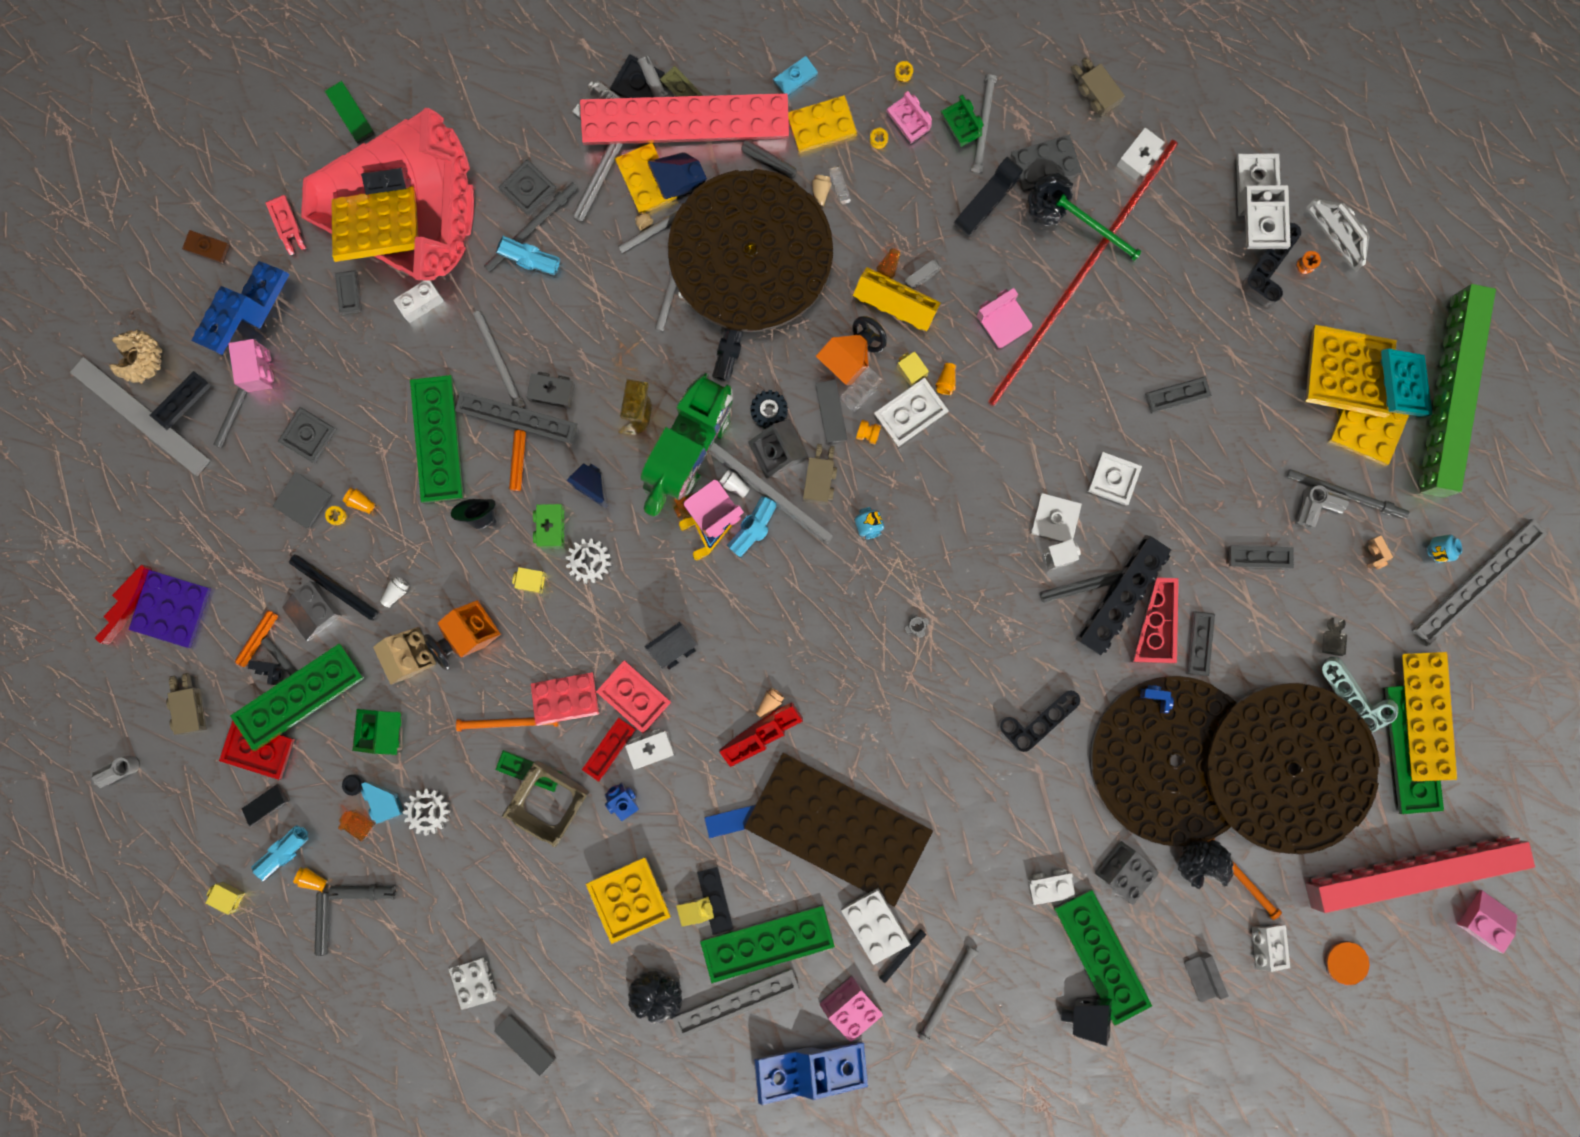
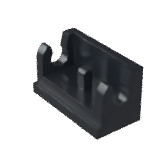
[361,168,411,195]

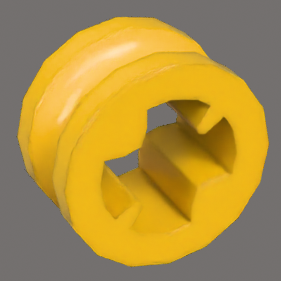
[894,61,913,82]
[870,128,888,149]
[325,506,346,526]

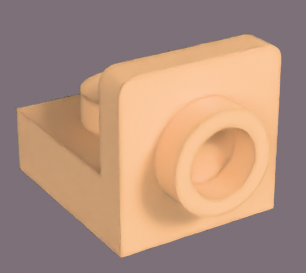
[1367,535,1393,569]

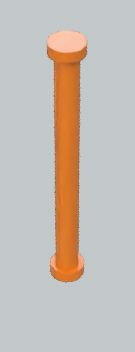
[456,717,559,732]
[1209,838,1282,920]

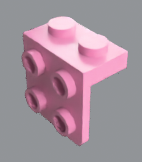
[977,288,1032,348]
[683,480,744,538]

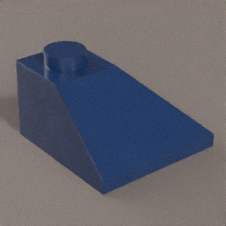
[648,152,707,199]
[567,463,609,509]

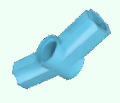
[496,236,560,276]
[727,496,777,557]
[251,825,309,881]

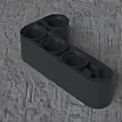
[954,156,1023,237]
[1242,223,1301,307]
[997,690,1081,752]

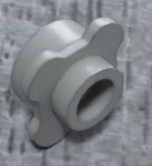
[905,614,929,638]

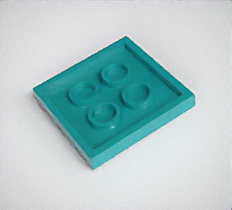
[1381,349,1433,417]

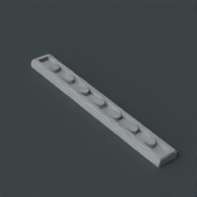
[70,357,211,476]
[708,442,833,545]
[1412,519,1548,646]

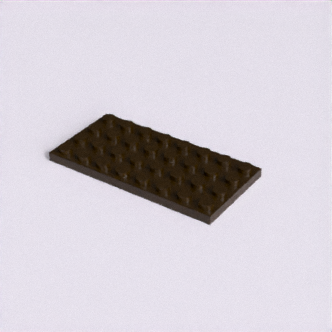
[744,752,933,907]

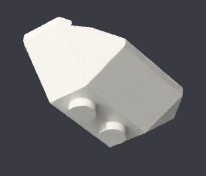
[1306,198,1369,272]

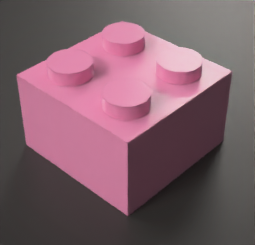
[228,339,274,393]

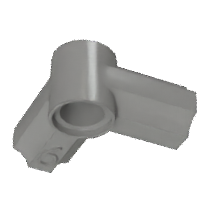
[1296,485,1349,528]

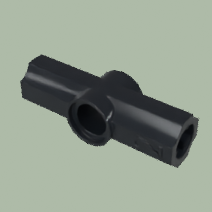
[712,328,744,382]

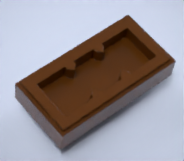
[182,230,230,264]

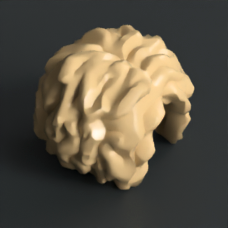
[109,329,162,384]

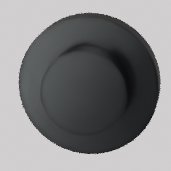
[342,774,364,796]

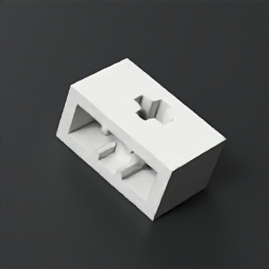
[1117,128,1165,180]
[393,280,444,323]
[1042,539,1081,571]
[625,728,675,770]

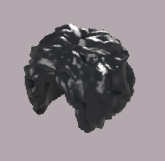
[1028,173,1073,226]
[1178,840,1234,889]
[628,971,682,1024]

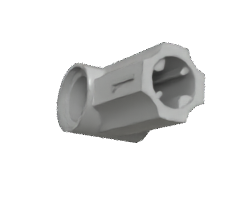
[91,756,139,788]

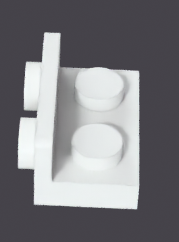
[1028,869,1075,905]
[1252,924,1290,972]

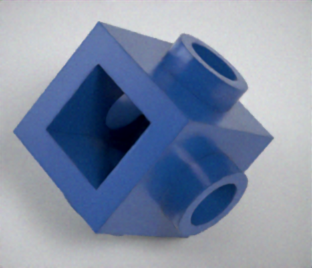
[604,783,639,822]

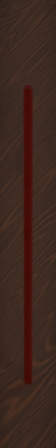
[988,140,1178,407]

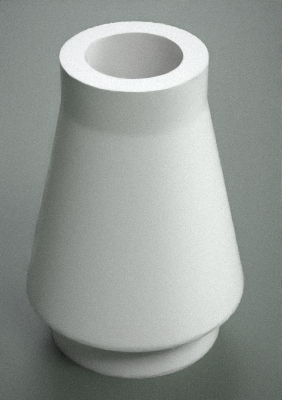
[719,470,750,498]
[379,576,409,608]

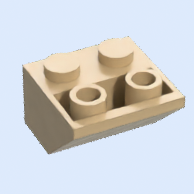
[373,627,436,685]

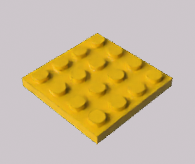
[331,186,418,262]
[1305,325,1397,418]

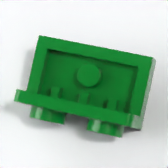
[941,94,984,147]

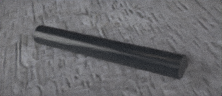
[879,929,927,983]

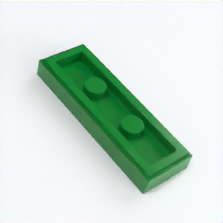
[325,81,375,144]
[495,750,563,792]

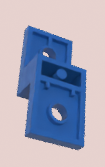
[191,261,290,355]
[754,1042,868,1105]

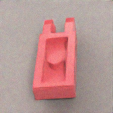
[265,195,306,255]

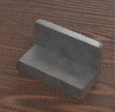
[1184,953,1229,1002]

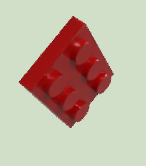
[219,720,295,780]

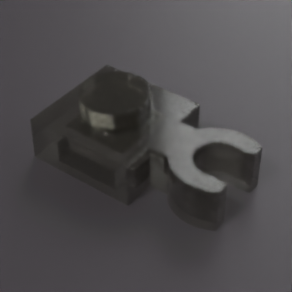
[1322,617,1347,656]

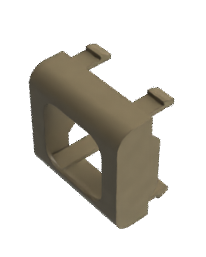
[502,761,589,847]

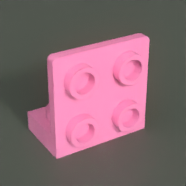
[819,976,883,1042]

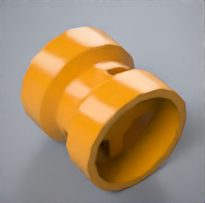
[856,419,882,445]

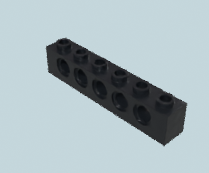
[1075,535,1171,655]

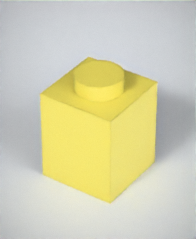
[896,352,929,387]
[512,567,546,594]
[206,882,245,915]
[676,897,714,927]

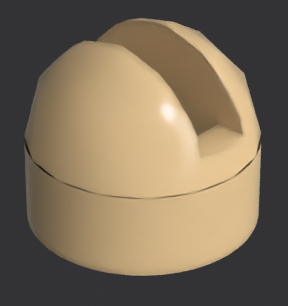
[635,212,653,231]

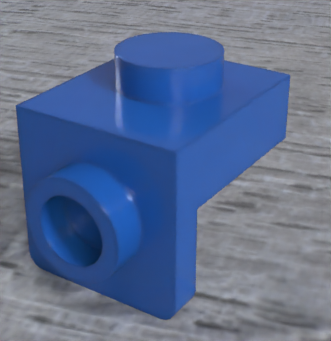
[1140,685,1174,713]

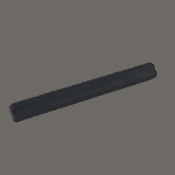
[289,554,378,621]

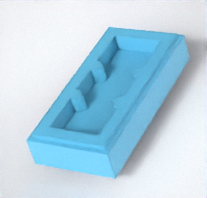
[773,56,818,95]

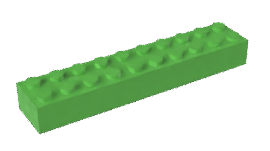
[1419,284,1496,498]

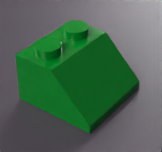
[352,709,401,755]

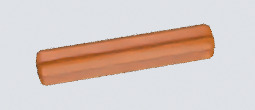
[509,430,526,491]
[235,610,278,667]

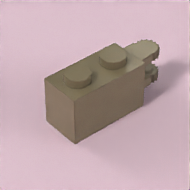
[1071,57,1125,117]
[803,444,837,505]
[166,673,207,735]

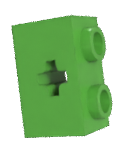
[533,504,564,548]

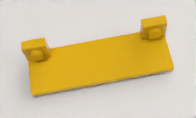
[1402,652,1457,781]

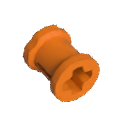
[1296,251,1321,274]

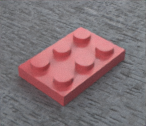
[596,660,671,734]
[531,672,599,726]

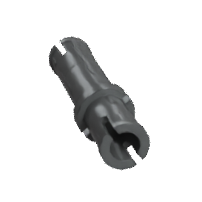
[329,884,396,901]

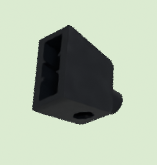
[1061,998,1112,1046]

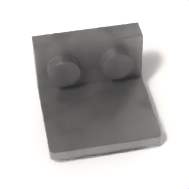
[1095,841,1159,905]

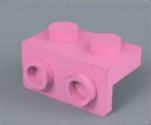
[887,91,932,143]

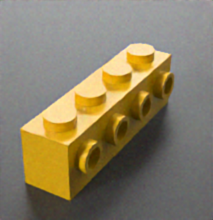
[853,267,941,331]

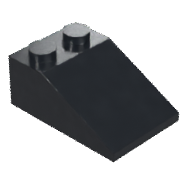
[644,622,698,670]

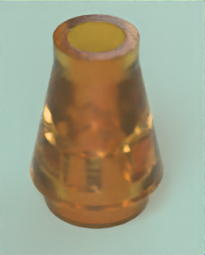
[876,248,901,278]

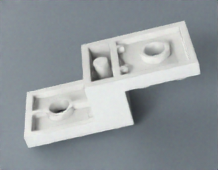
[1236,154,1291,249]

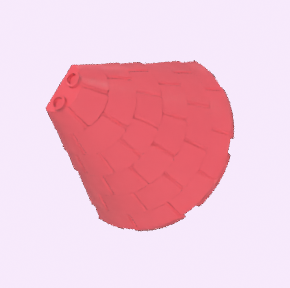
[301,108,474,281]

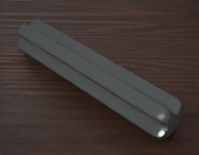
[742,139,797,179]
[314,892,329,956]

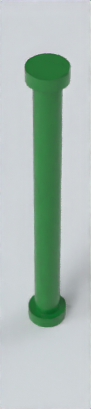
[1055,194,1141,261]

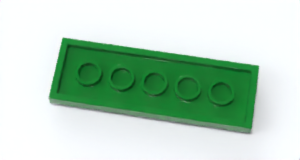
[410,375,464,503]
[230,643,364,751]
[1385,686,1444,814]
[1053,889,1152,1026]
[700,905,835,984]

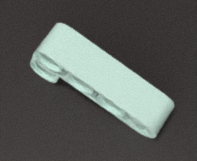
[1322,656,1398,732]

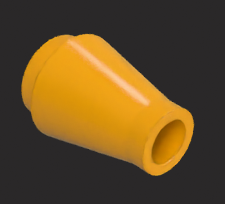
[935,363,956,395]
[342,487,376,514]
[293,867,327,892]

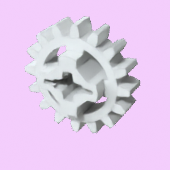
[566,538,612,584]
[403,789,451,835]

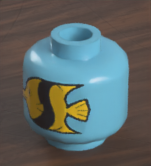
[854,507,884,539]
[1427,534,1462,563]

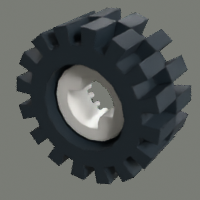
[750,390,788,429]

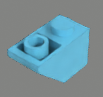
[361,782,404,824]

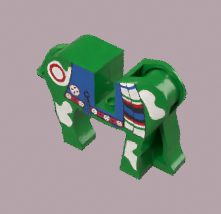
[640,373,733,517]

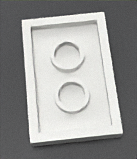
[874,378,949,447]
[841,888,910,965]

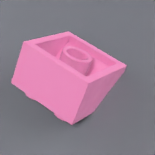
[1457,890,1517,953]

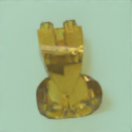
[618,379,652,435]

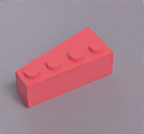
[1132,578,1178,664]

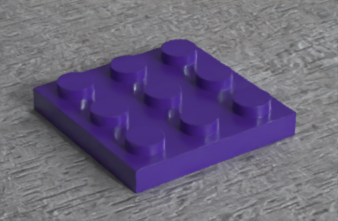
[128,570,211,648]

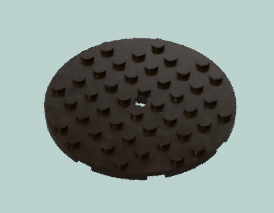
[668,169,833,332]
[1091,676,1237,846]
[1207,683,1380,854]

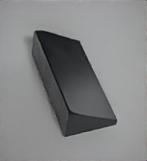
[242,784,289,827]

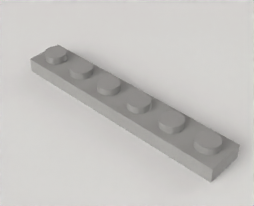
[672,968,800,1039]

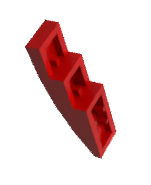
[95,564,152,645]
[719,702,803,767]

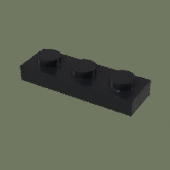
[149,371,211,430]
[697,866,734,935]

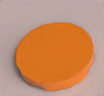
[1325,941,1370,985]

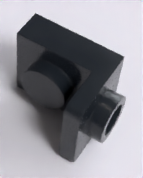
[248,661,282,685]

